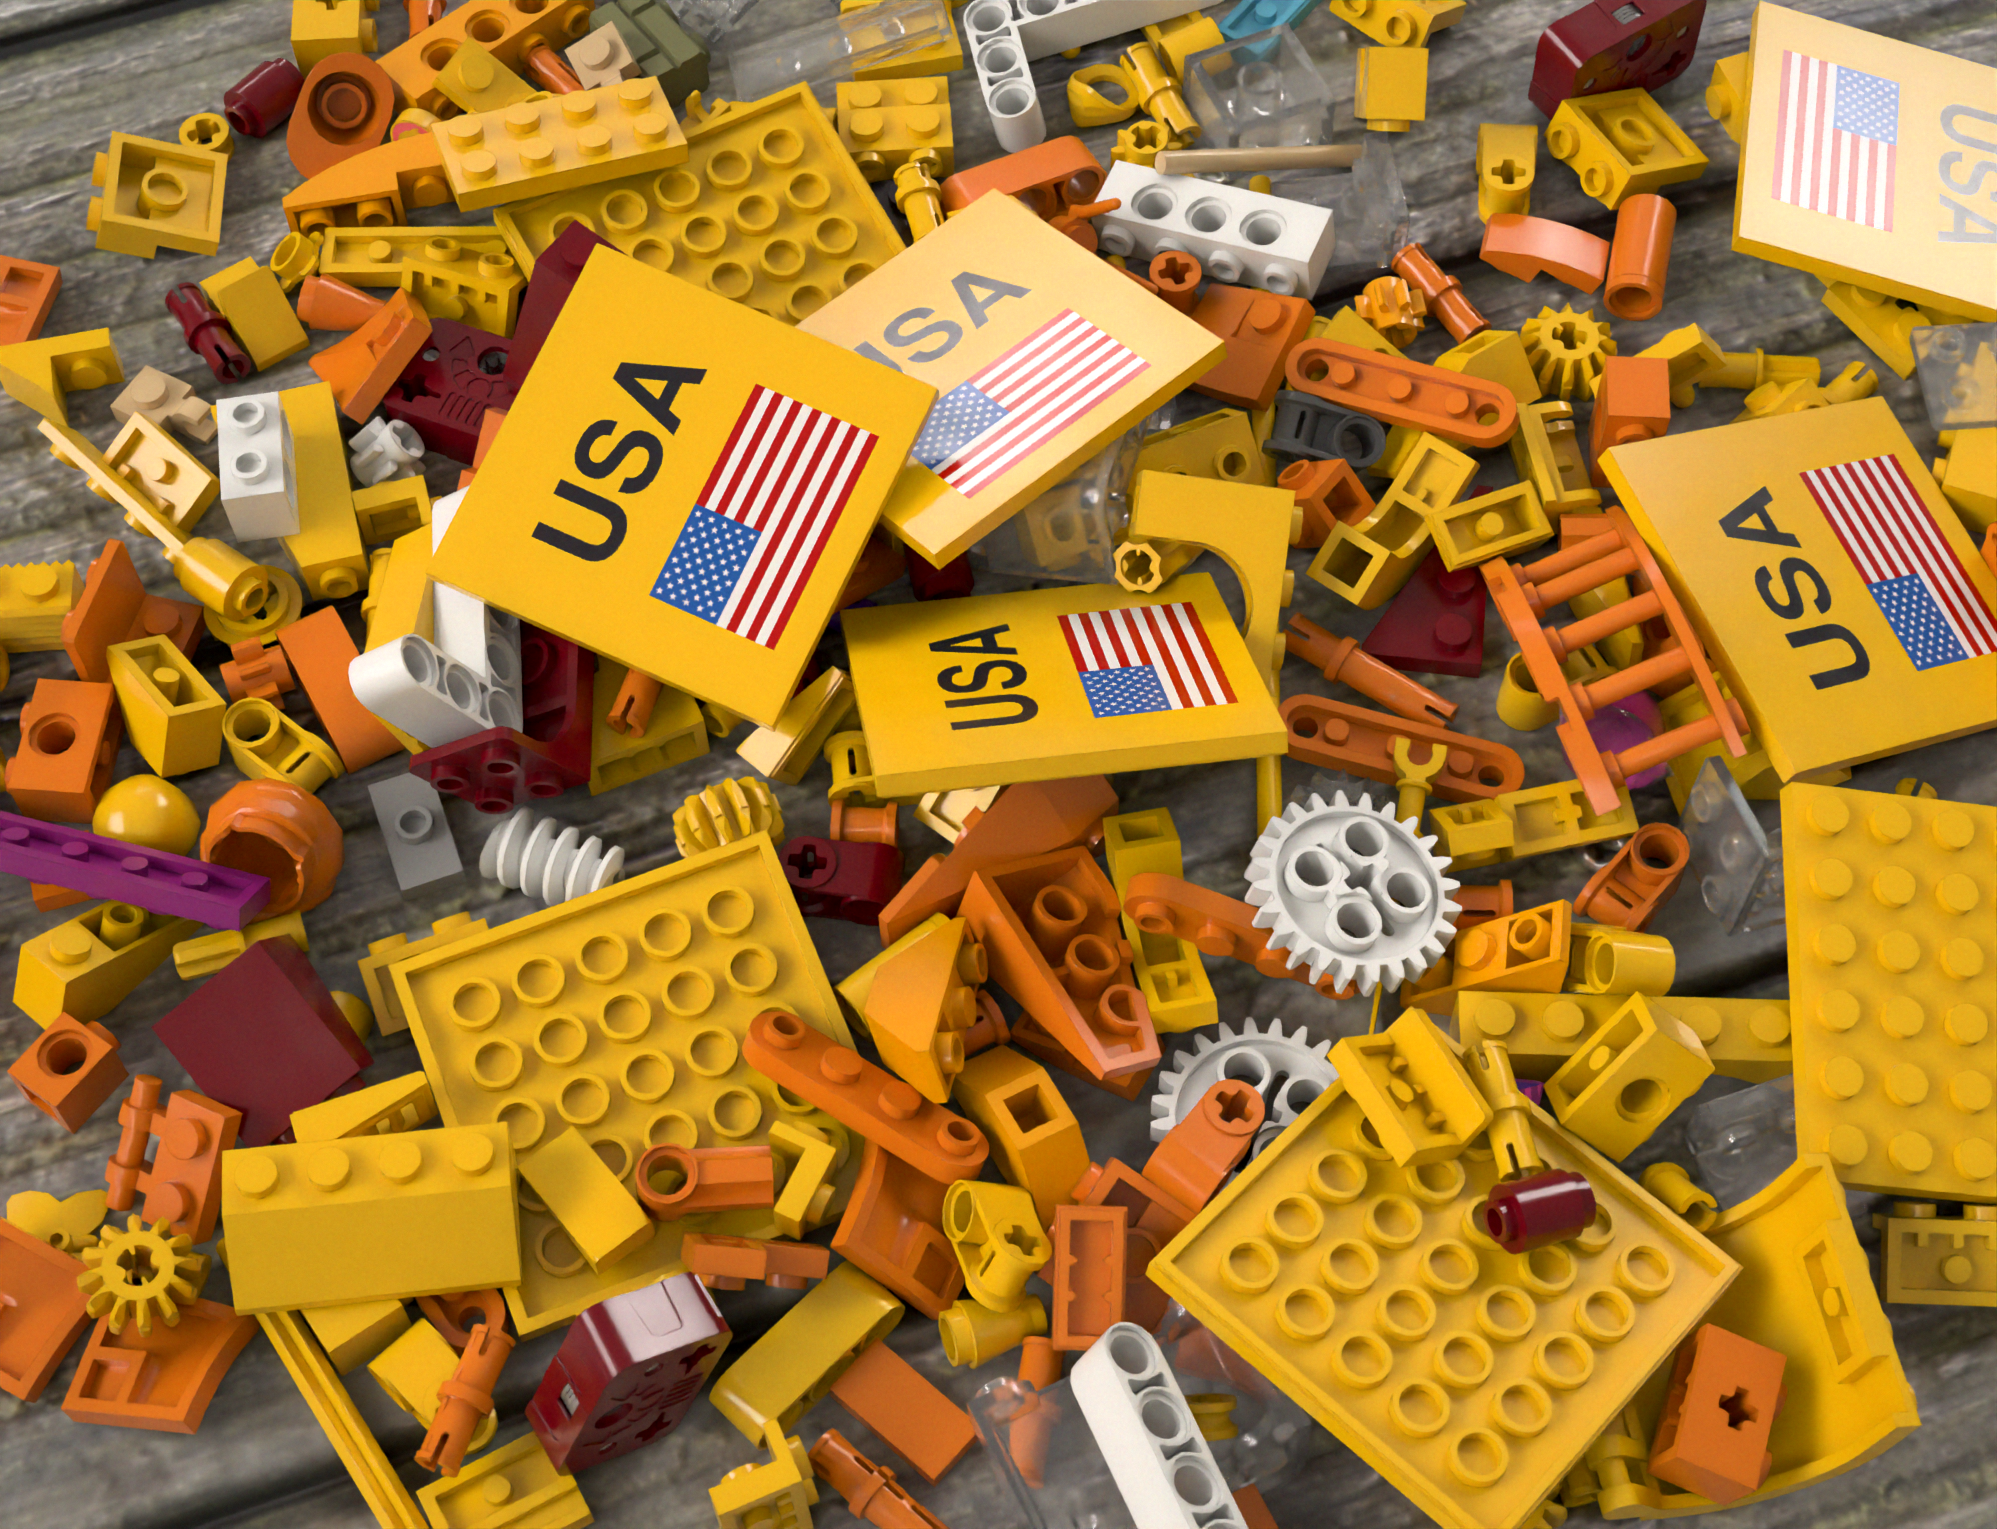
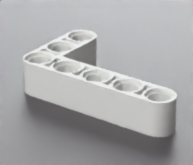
[964,0,1225,153]
[348,484,523,748]
[1070,1322,1248,1529]

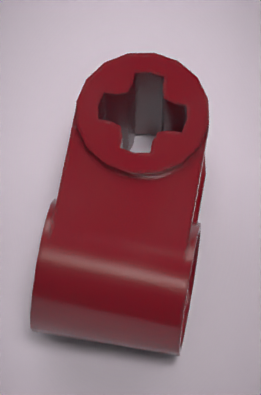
[778,836,906,926]

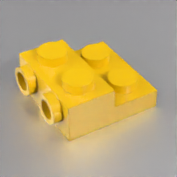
[836,76,954,183]
[1544,87,1710,210]
[85,131,228,259]

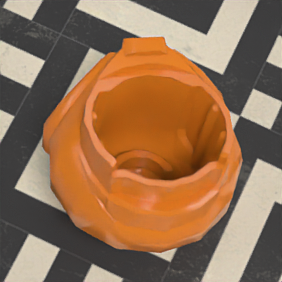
[199,778,345,925]

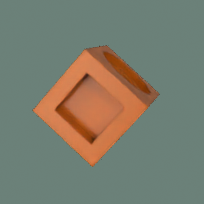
[7,1011,129,1135]

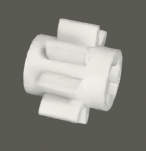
[349,416,426,488]

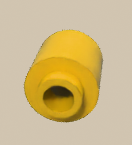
[173,537,268,621]

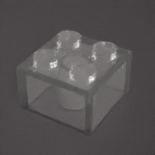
[1182,22,1337,181]

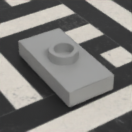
[368,772,467,901]

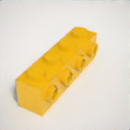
[1014,408,1266,567]

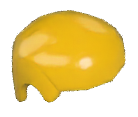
[92,774,201,857]

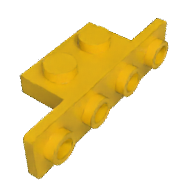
[37,411,221,564]

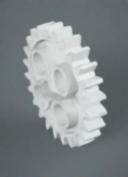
[1244,790,1462,996]
[1150,1017,1340,1196]

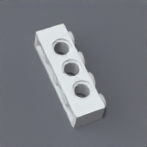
[1091,160,1336,300]

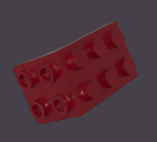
[409,619,595,814]

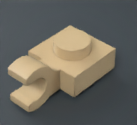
[565,21,642,91]
[110,365,218,445]

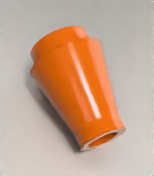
[297,273,388,332]

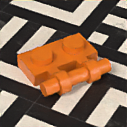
[104,1074,243,1246]

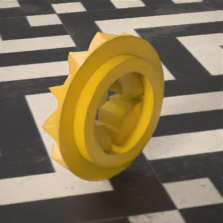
[203,564,305,648]

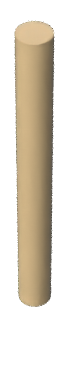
[1155,144,1364,175]

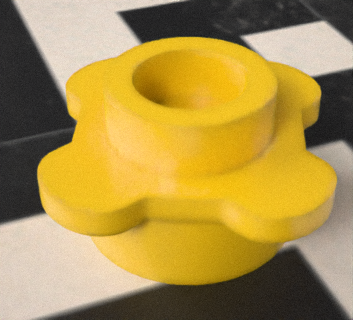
[270,231,324,293]

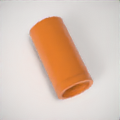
[1603,194,1677,321]

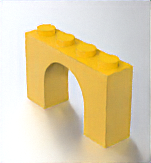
[1129,469,1303,708]

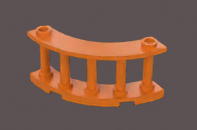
[1478,505,1750,817]

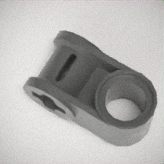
[1261,390,1386,473]

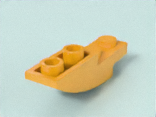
[282,132,456,239]

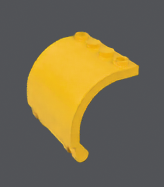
[1585,1153,1922,1521]

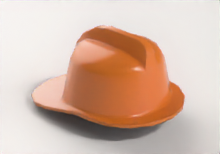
[286,51,395,179]

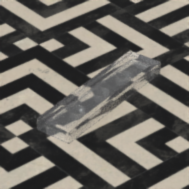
[727,0,954,102]

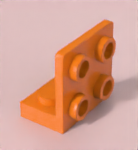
[61,538,207,688]

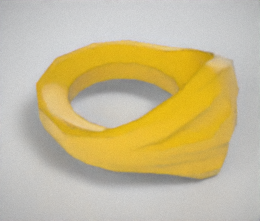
[1067,64,1140,128]

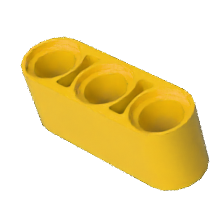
[709,1260,905,1451]

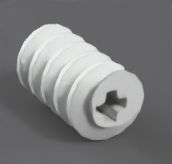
[479,806,625,906]

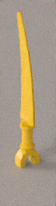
[1368,737,1448,1035]

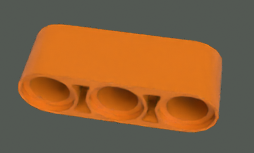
[939,135,1108,223]
[274,605,406,775]

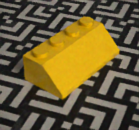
[222,1122,523,1316]

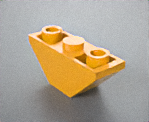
[1399,899,1572,1016]
[864,917,988,1104]
[951,1044,1090,1232]

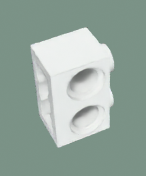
[216,391,300,543]

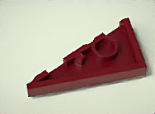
[1361,485,1493,678]

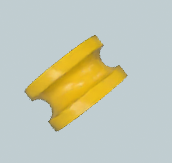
[179,113,235,162]
[1183,1393,1239,1441]

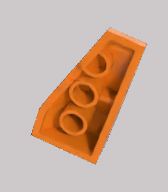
[878,774,1119,949]
[955,845,1161,1081]

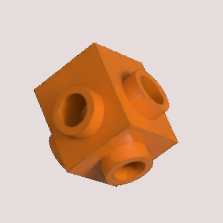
[1276,458,1376,549]

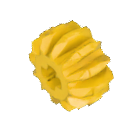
[1520,302,1618,403]
[672,776,785,859]
[77,1214,202,1338]

